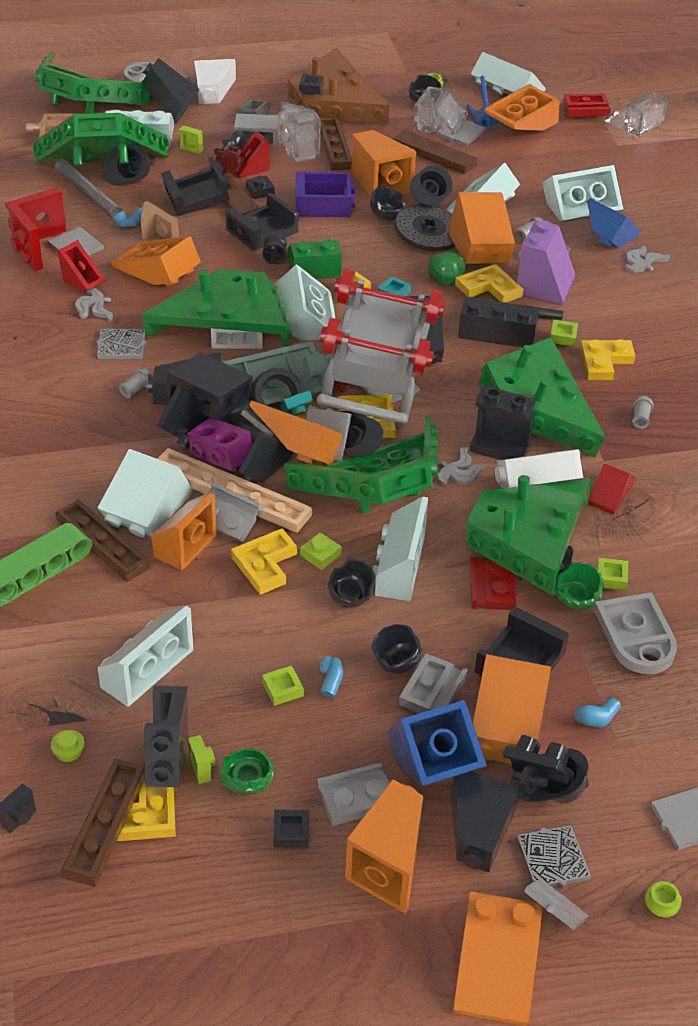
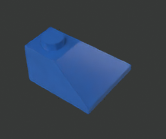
[587,197,641,248]

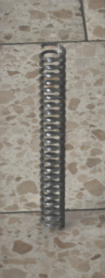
[55,159,123,218]

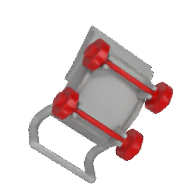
[317,268,446,429]

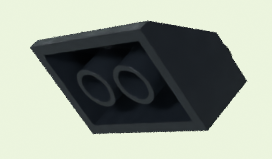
[458,299,539,348]

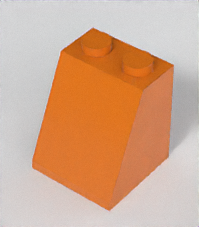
[351,130,416,197]
[448,192,515,264]
[473,654,551,765]
[345,779,423,913]

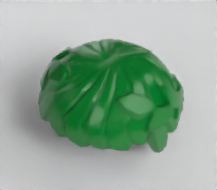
[427,251,466,285]
[555,562,603,610]
[219,748,274,795]

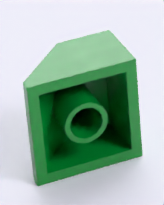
[286,239,342,280]

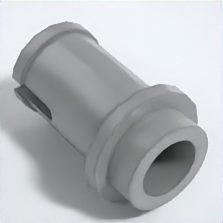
[515,217,543,242]
[118,368,152,399]
[632,396,654,429]

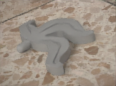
[626,246,670,273]
[75,288,113,321]
[438,446,485,486]

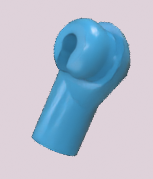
[113,207,143,228]

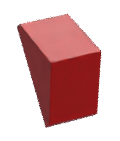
[229,131,270,178]
[57,240,106,292]
[588,464,636,514]

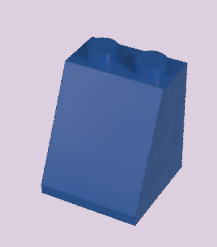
[387,700,487,787]

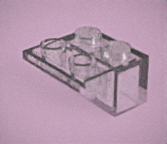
[414,87,468,135]
[605,92,668,137]
[278,102,321,163]

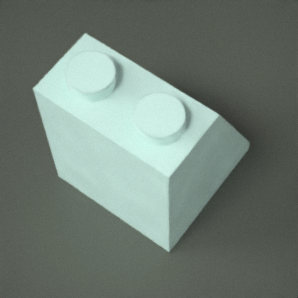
[98,449,193,537]

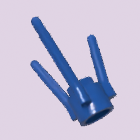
[467,75,499,128]

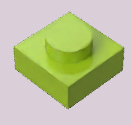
[179,125,203,154]
[550,320,578,346]
[300,532,342,570]
[597,558,628,590]
[262,665,304,706]
[188,735,216,784]

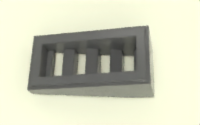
[237,99,270,115]

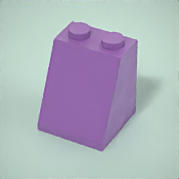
[517,220,575,305]

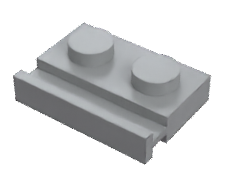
[206,482,263,544]
[399,653,468,713]
[317,762,390,826]

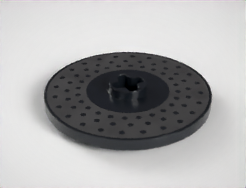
[394,205,455,251]

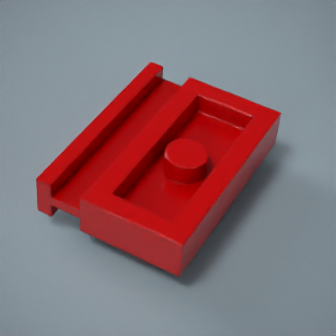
[563,93,611,117]
[470,557,516,610]

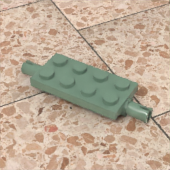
[197,341,336,416]

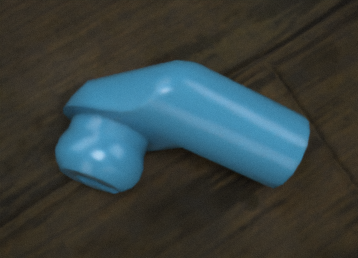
[320,656,343,698]
[574,697,621,728]

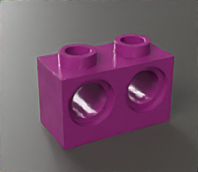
[187,417,253,471]

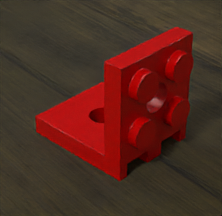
[5,187,67,272]

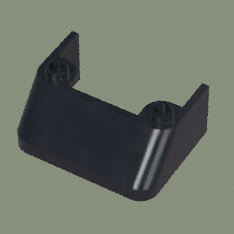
[157,387,294,484]

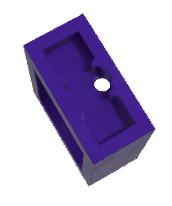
[296,172,355,217]

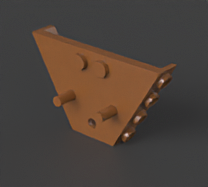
[287,48,389,124]

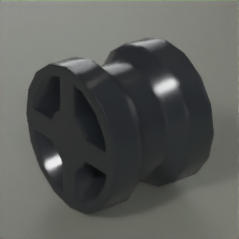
[262,234,287,264]

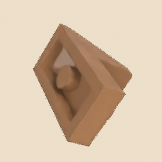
[141,201,179,240]

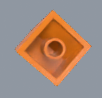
[152,492,217,571]

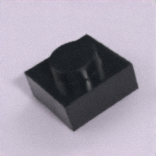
[299,74,324,95]
[246,175,275,199]
[0,783,36,833]
[273,810,309,848]

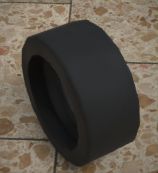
[250,368,303,415]

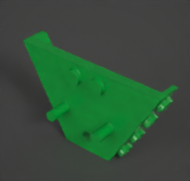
[35,52,151,114]
[33,113,169,166]
[142,269,292,347]
[478,337,605,457]
[284,415,439,513]
[466,475,591,596]

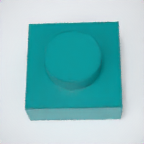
[378,276,412,296]
[280,391,313,416]

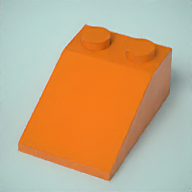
[484,84,560,131]
[110,236,201,286]
[249,400,343,466]
[453,891,543,1026]

